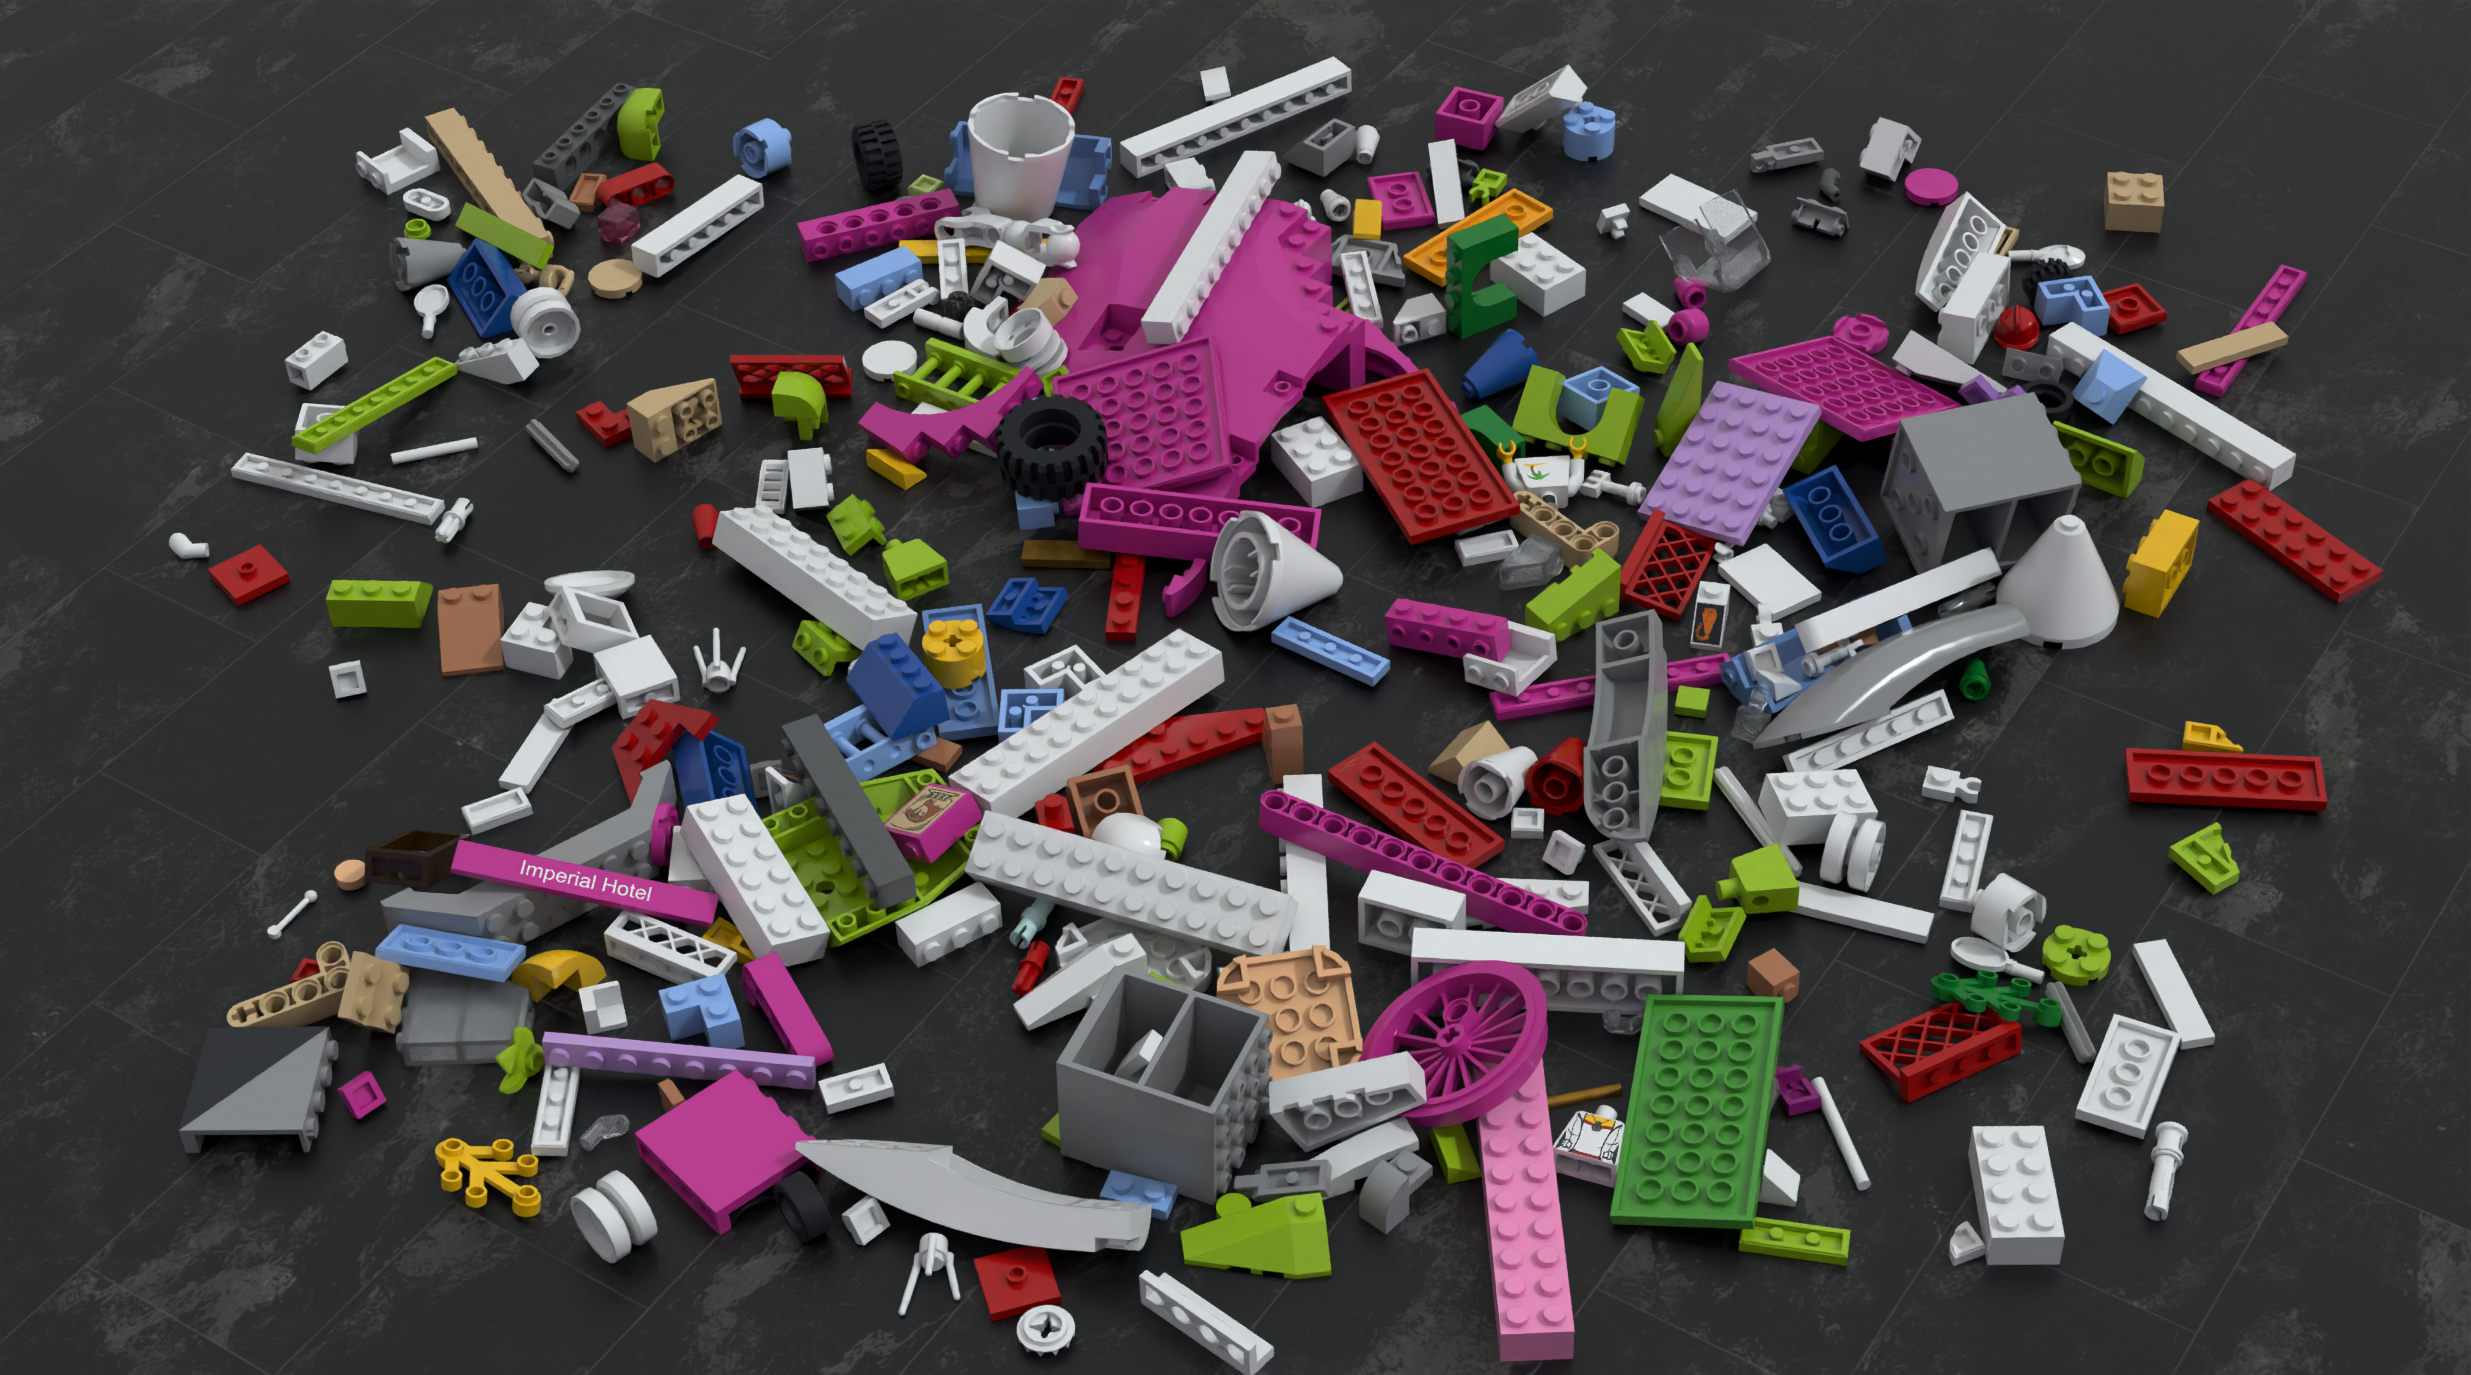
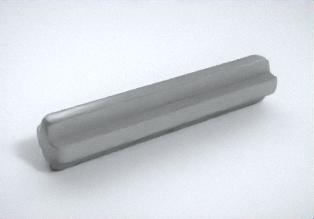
[525,419,579,472]
[2045,981,2097,1064]

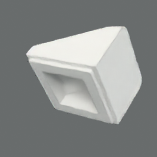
[1756,670,1802,701]

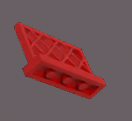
[730,355,853,398]
[1619,509,1718,621]
[1859,1000,2021,1103]

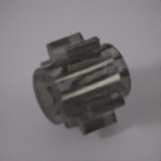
[942,291,975,323]

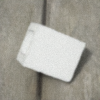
[579,981,628,1035]

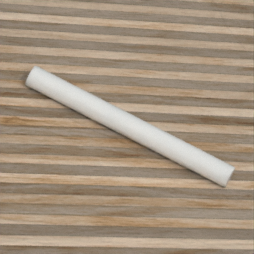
[1811,1077,1871,1190]

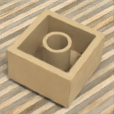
[2104,172,2165,233]

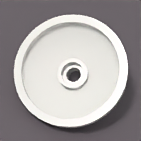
[544,570,635,600]

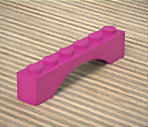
[1365,319,1458,412]

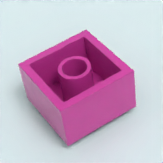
[1435,86,1504,151]

